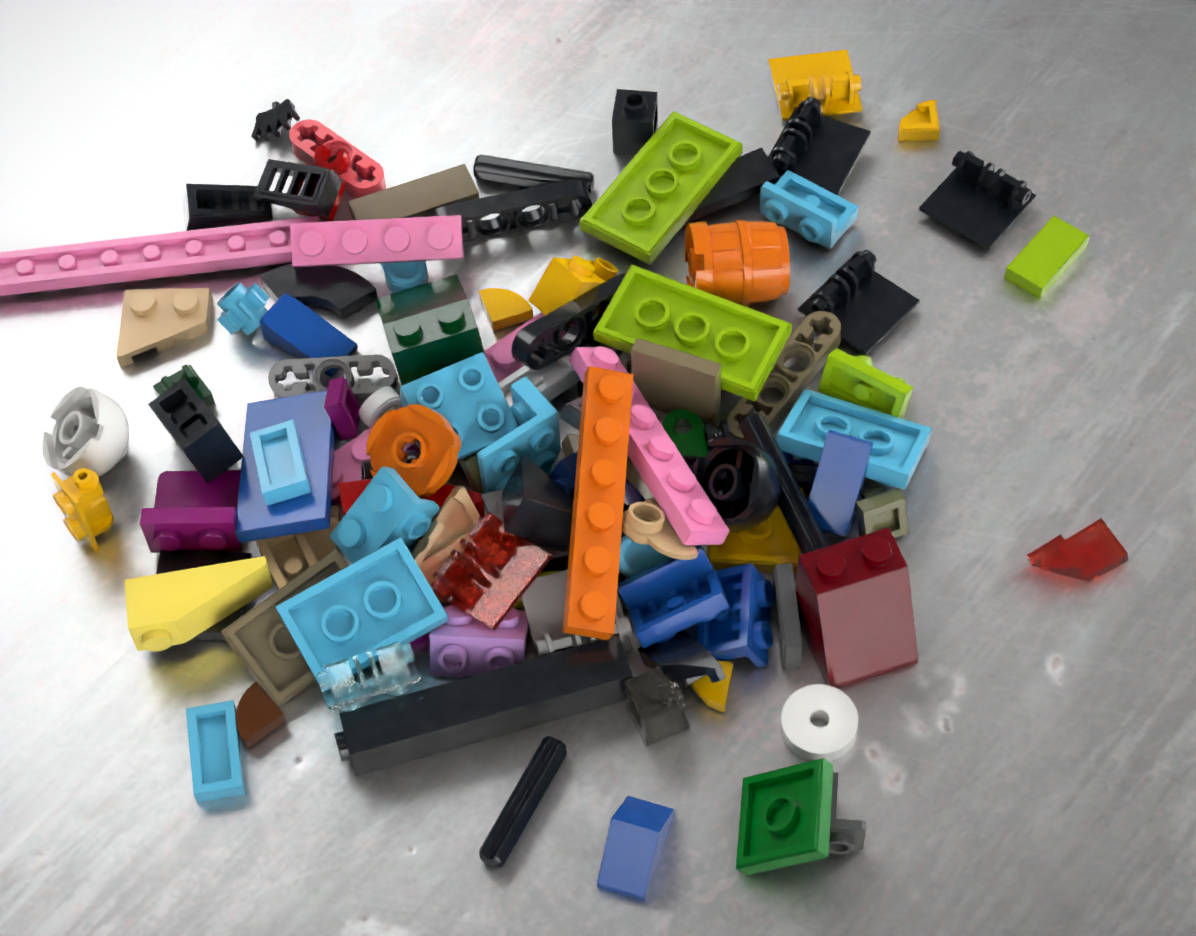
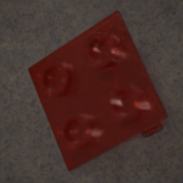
[430,512,553,631]

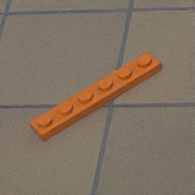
[562,366,634,640]

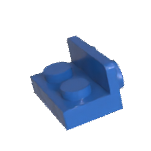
[697,563,775,667]

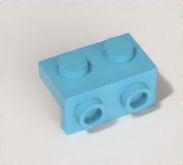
[760,170,859,249]
[329,466,440,564]

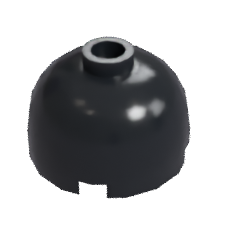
[691,436,781,532]

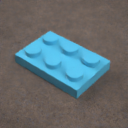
[776,388,932,490]
[275,537,449,691]

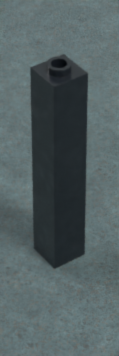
[334,635,634,776]

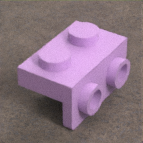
[429,604,530,678]

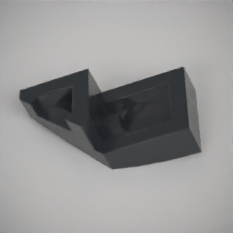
[637,630,726,690]

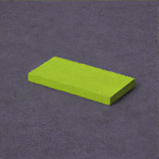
[580,111,743,265]
[593,264,792,402]

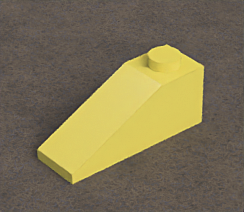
[124,556,274,652]

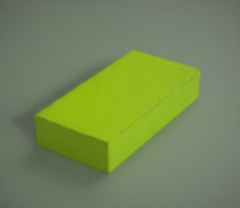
[1004,215,1090,299]

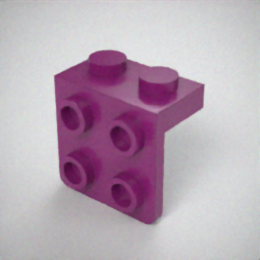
[140,470,243,553]

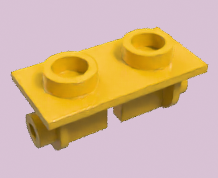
[50,468,114,552]

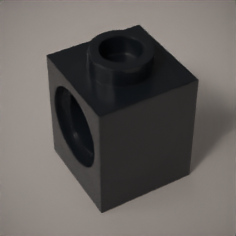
[612,89,658,154]

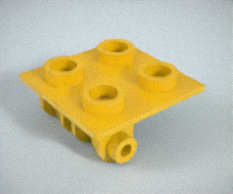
[768,49,863,121]

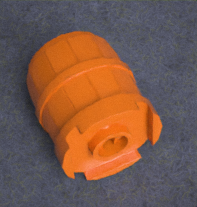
[685,220,790,306]

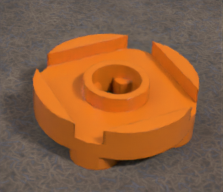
[366,404,461,498]

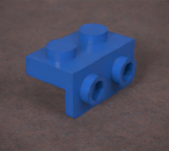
[618,545,729,649]

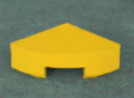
[898,100,940,142]
[479,288,534,331]
[690,660,734,712]

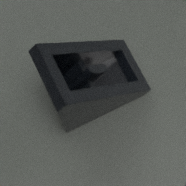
[502,456,573,552]

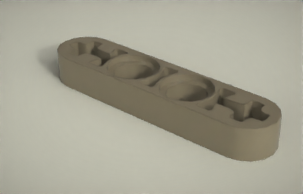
[727,311,841,440]

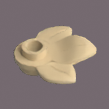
[622,498,698,560]

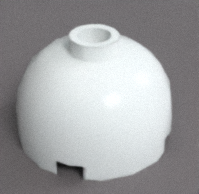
[42,386,129,476]

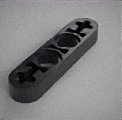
[430,180,593,243]
[511,273,626,370]

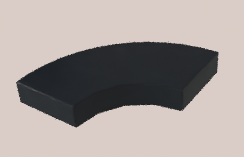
[259,264,378,318]

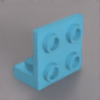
[400,352,519,461]
[477,376,561,494]

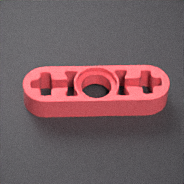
[289,119,386,199]

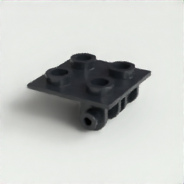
[768,97,871,196]
[919,151,1036,250]
[798,250,920,355]

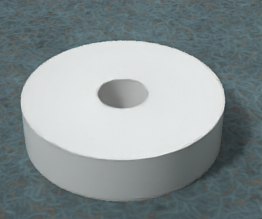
[780,684,859,761]

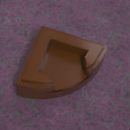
[236,682,286,749]

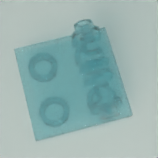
[316,641,422,712]

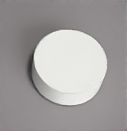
[359,386,402,428]

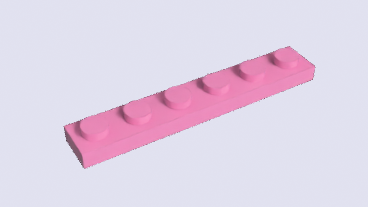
[569,346,730,545]

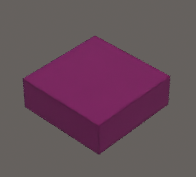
[324,376,361,441]

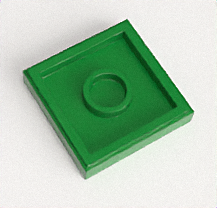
[736,758,834,876]

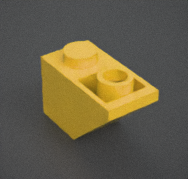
[528,256,618,326]

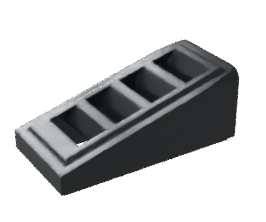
[253,159,343,218]
[183,183,273,231]

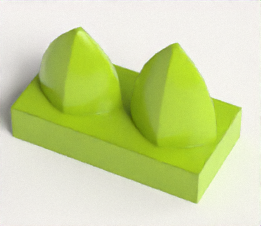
[817,348,914,419]

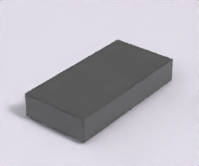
[772,563,803,670]

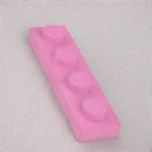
[290,215,464,268]

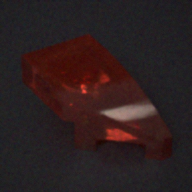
[1027,518,1129,582]

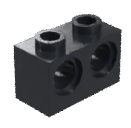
[148,378,244,484]

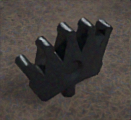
[251,99,300,142]

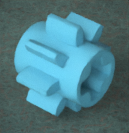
[217,282,270,335]

